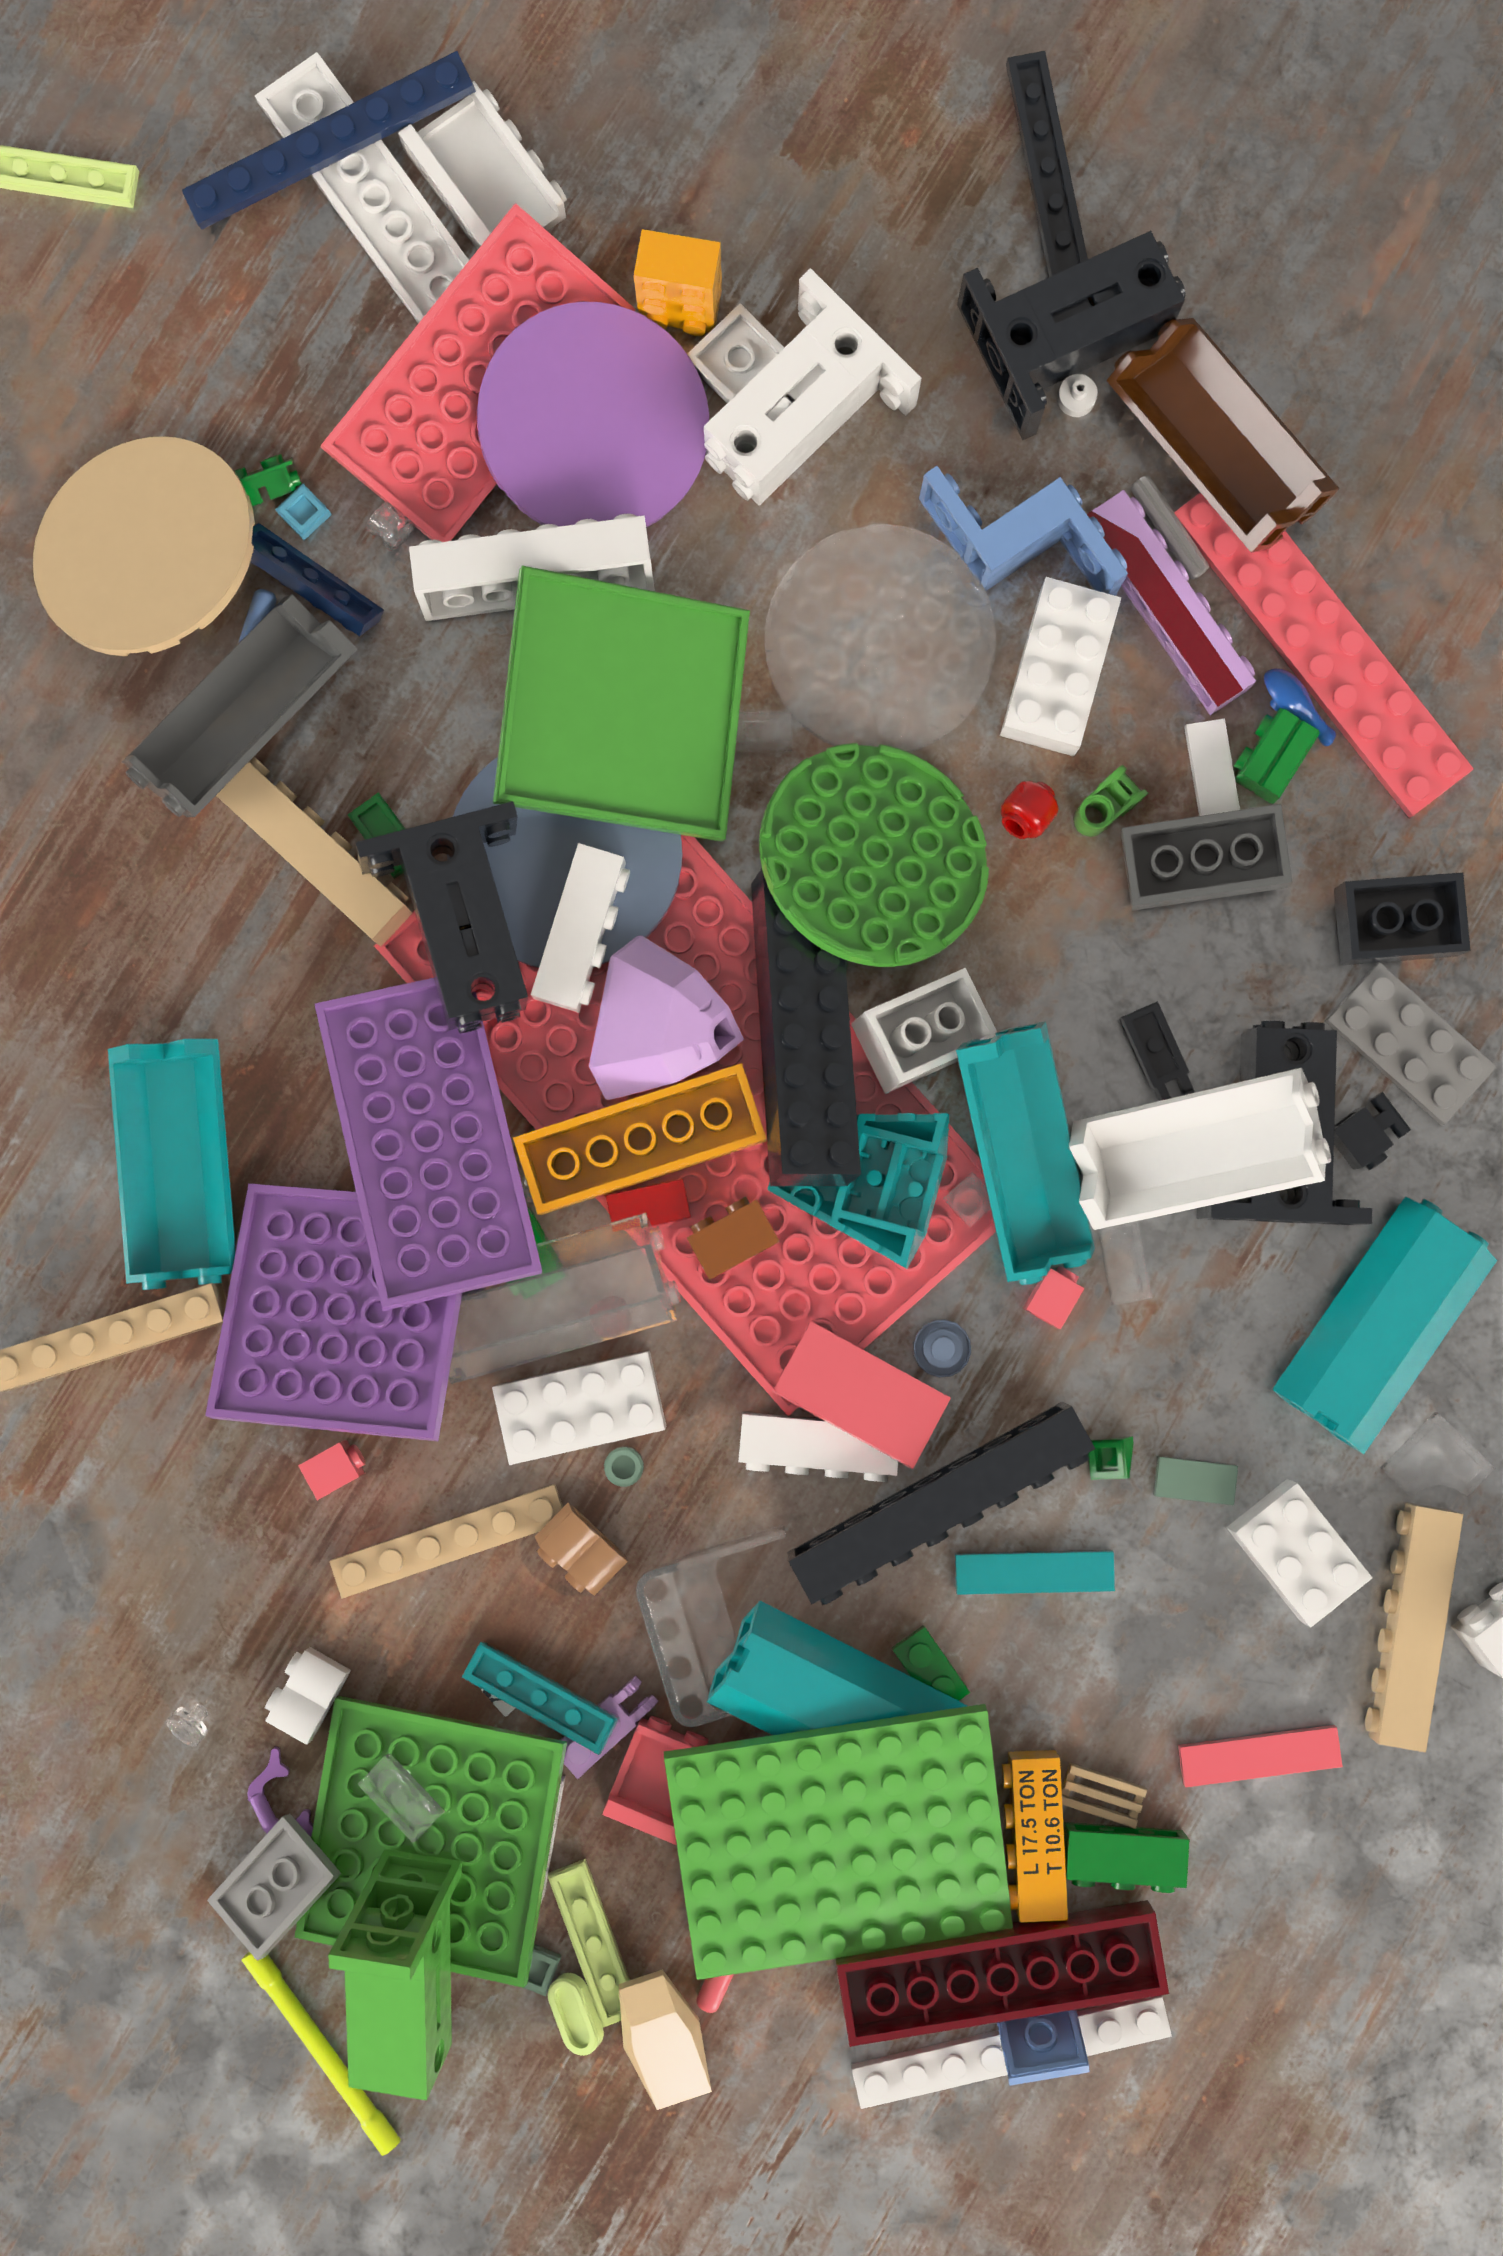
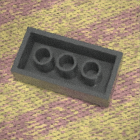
[1121,804,1293,911]

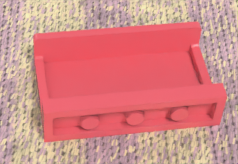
[602,1716,709,1845]

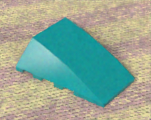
[768,1113,949,1269]

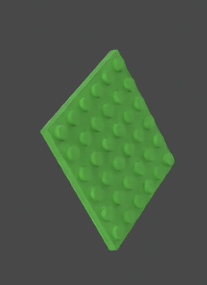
[294,1696,567,1988]

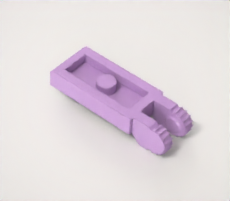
[560,1676,658,1779]

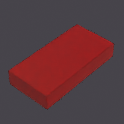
[606,1179,692,1234]

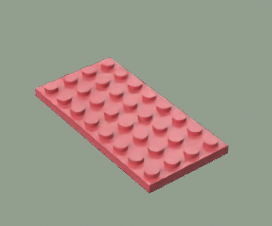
[321,203,636,542]

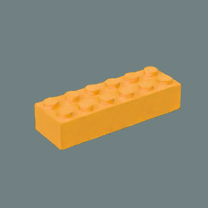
[513,1063,767,1215]

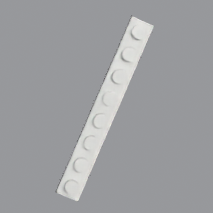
[851,1995,1172,2109]

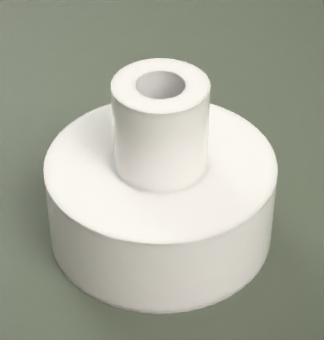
[1057,374,1098,417]

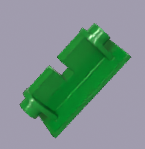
[234,454,302,507]

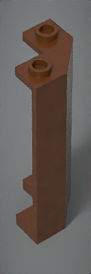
[1106,318,1340,553]

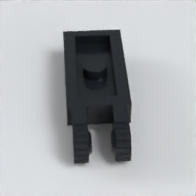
[1120,1001,1195,1101]

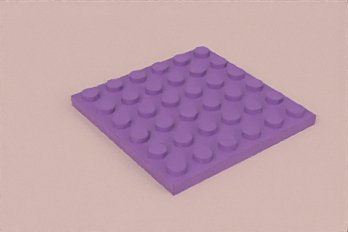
[205,1184,462,1441]

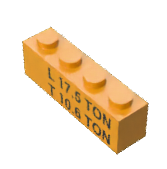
[1002,1750,1068,1922]

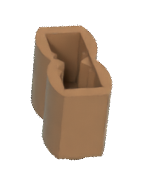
[535,1503,628,1596]

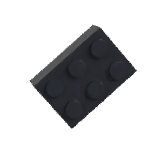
[1334,872,1471,965]

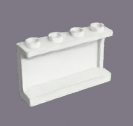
[398,81,567,250]

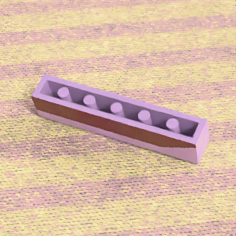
[1087,490,1256,716]

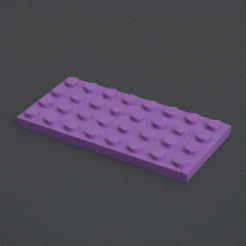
[315,978,542,1311]

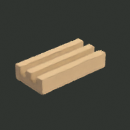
[1062,1763,1147,1829]

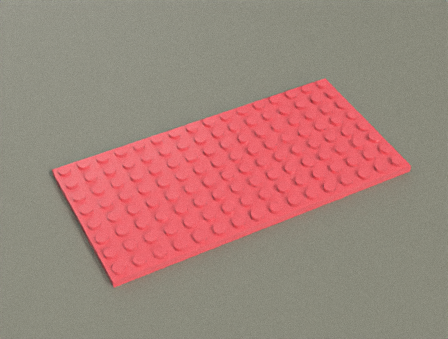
[374,835,996,1416]

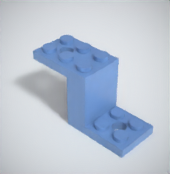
[919,466,1128,596]

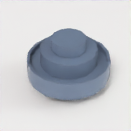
[913,1319,971,1378]

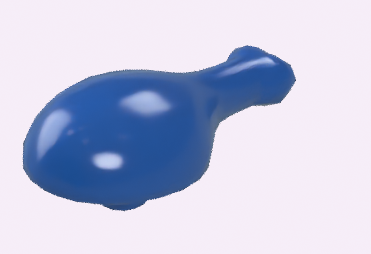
[1264,668,1336,746]

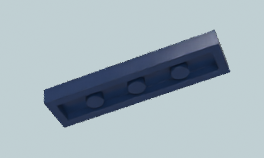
[250,523,384,637]

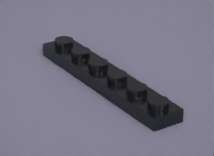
[1006,51,1088,277]

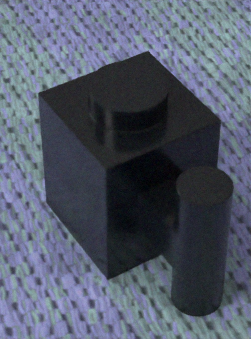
[1334,1092,1411,1170]

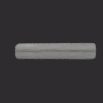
[1131,475,1209,579]

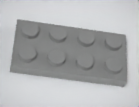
[1325,962,1497,1125]

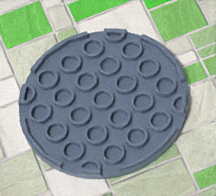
[447,757,683,968]

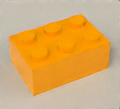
[634,229,722,336]

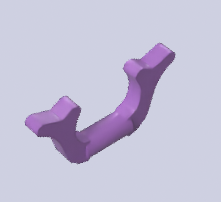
[247,1747,314,1837]

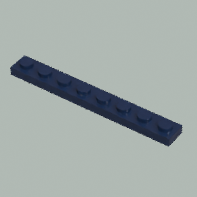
[182,51,476,229]

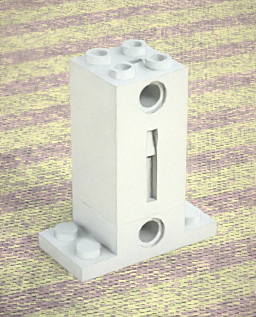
[704,268,922,506]

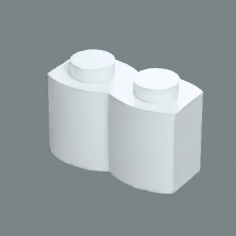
[265,1647,351,1745]

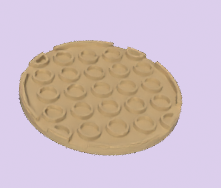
[33,436,255,656]

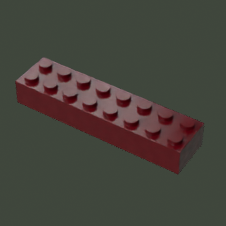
[836,1900,1169,2047]

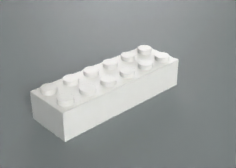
[409,514,655,621]

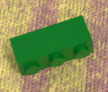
[1064,1822,1190,1893]

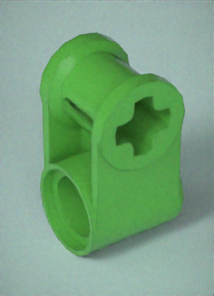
[1073,765,1149,837]

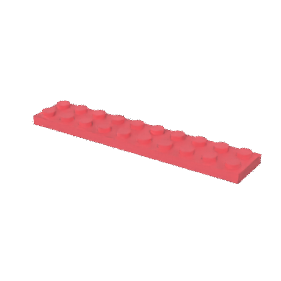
[1174,493,1474,819]

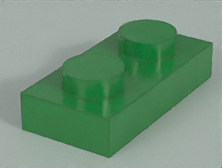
[892,1625,970,1701]

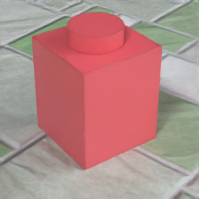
[1022,1266,1085,1329]
[298,1439,366,1500]

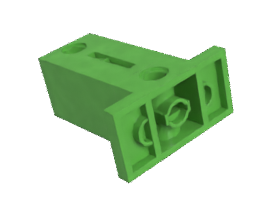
[328,1849,462,2101]

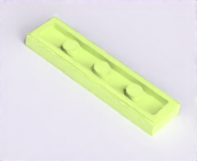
[0,145,140,208]
[548,1859,630,2027]

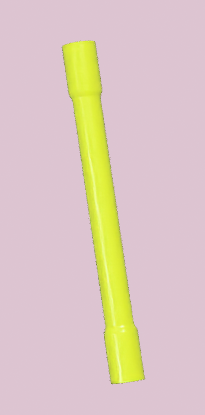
[241,1952,401,2156]

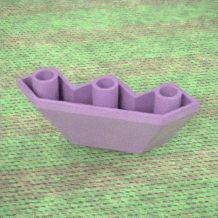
[589,936,744,1100]

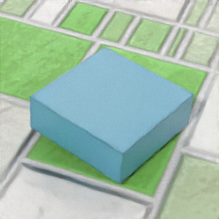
[275,484,332,540]

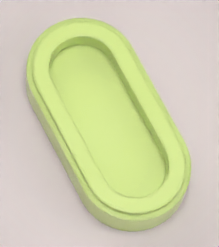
[548,1973,604,2055]

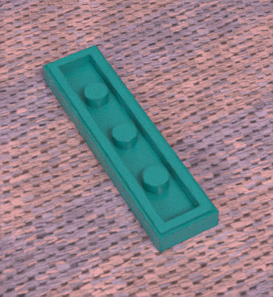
[955,1550,1115,1595]
[462,1641,619,1755]

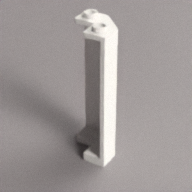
[1069,1068,1331,1230]

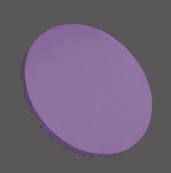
[477,302,709,528]

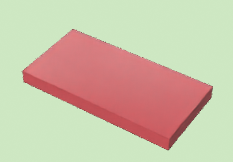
[773,1321,951,1469]

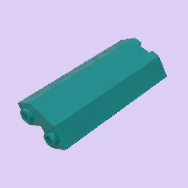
[956,1021,1095,1285]
[108,1039,236,1290]
[1272,1196,1497,1454]
[707,1601,968,1735]

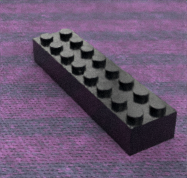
[751,868,861,1186]
[787,1402,1095,1605]

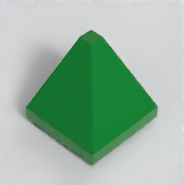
[1088,1436,1134,1480]

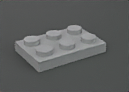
[207,1814,341,1961]

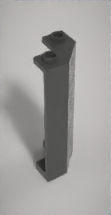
[122,594,358,817]

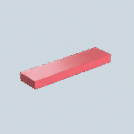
[1178,1725,1343,1788]

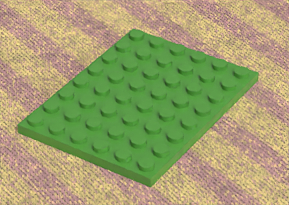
[664,1704,1013,1980]

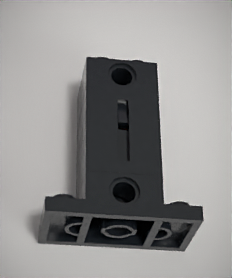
[957,230,1186,441]
[355,801,528,1034]
[1197,1021,1372,1225]

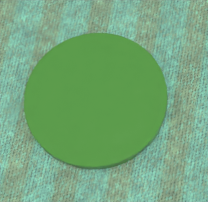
[759,743,989,967]

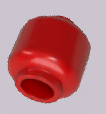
[1000,781,1059,839]

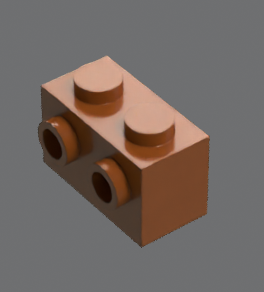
[687,1197,780,1280]

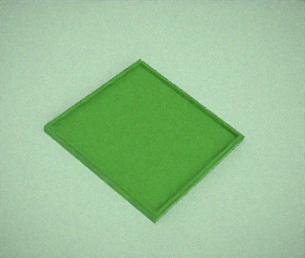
[493,565,750,842]

